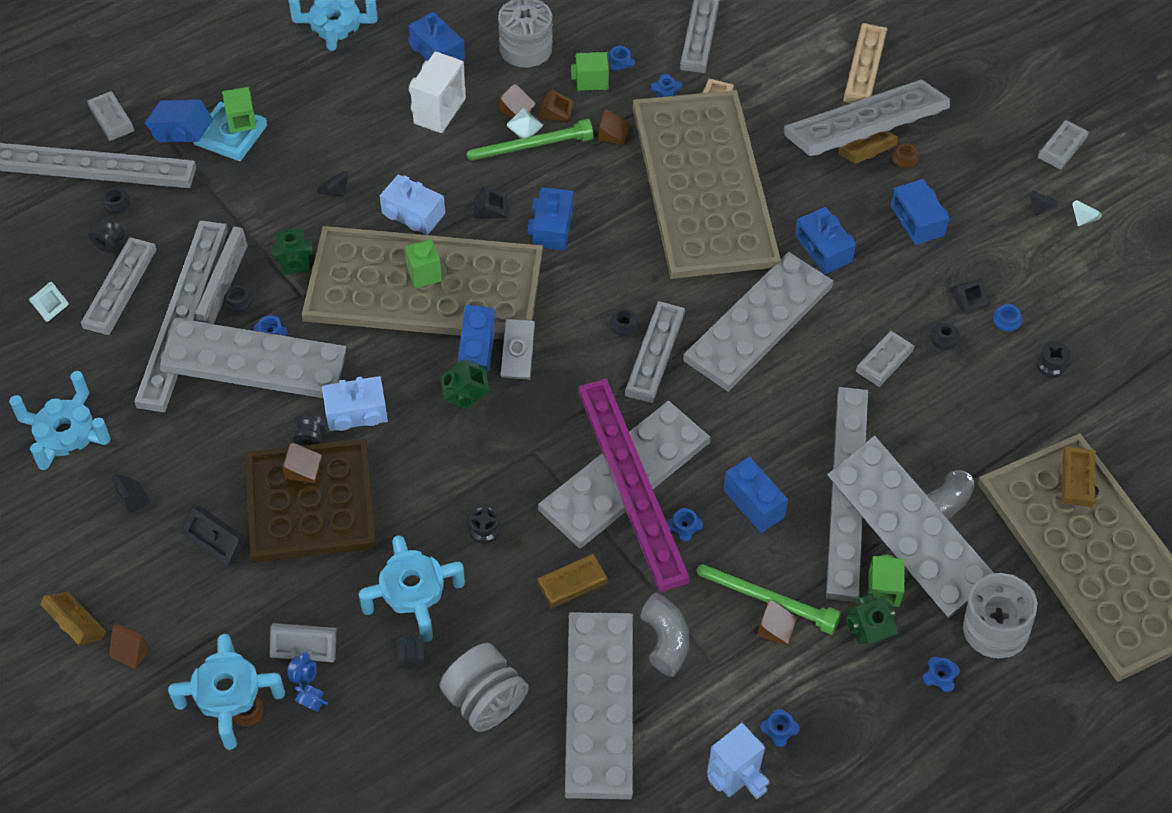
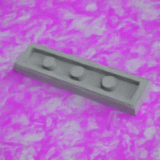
[680,0,720,73]
[195,226,247,324]
[81,237,157,335]
[625,301,685,403]

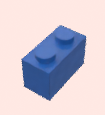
[145,100,214,142]
[890,179,950,245]
[457,305,497,371]
[723,457,788,533]

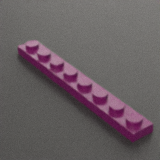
[578,379,689,593]

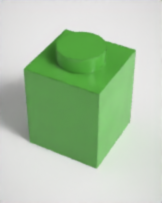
[571,52,609,90]
[222,87,257,133]
[404,239,442,288]
[868,555,905,607]

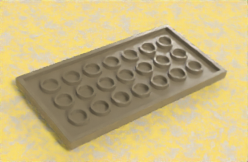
[633,90,781,279]
[302,226,543,340]
[977,433,1172,682]

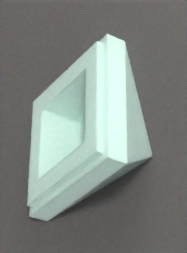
[506,108,543,139]
[1072,200,1102,226]
[29,282,69,322]

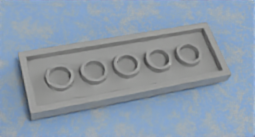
[784,80,950,156]
[683,252,833,392]
[160,318,346,398]
[538,400,710,549]
[827,436,994,618]
[565,612,633,799]

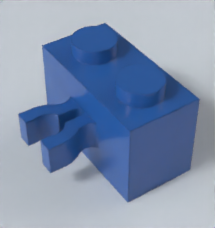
[408,12,465,61]
[528,187,574,251]
[795,207,856,274]

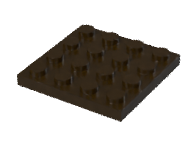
[246,438,376,563]

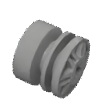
[498,0,552,67]
[963,573,1038,659]
[440,643,528,732]

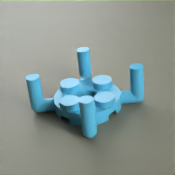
[289,0,378,51]
[9,371,110,470]
[359,535,465,642]
[168,634,285,750]

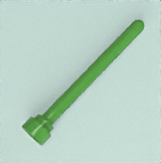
[467,119,593,160]
[696,564,841,635]

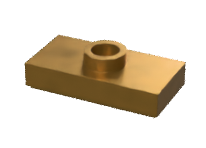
[838,131,898,164]
[1061,446,1096,507]
[537,554,608,609]
[40,592,106,645]

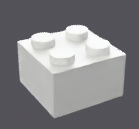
[409,51,466,133]

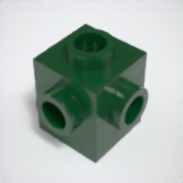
[272,228,313,275]
[440,359,490,409]
[846,593,898,644]

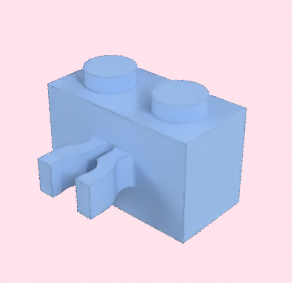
[380,174,445,235]
[322,376,388,431]
[707,723,769,799]

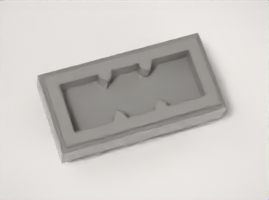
[87,91,134,141]
[1038,120,1089,170]
[501,319,535,380]
[856,331,914,387]
[270,623,337,662]

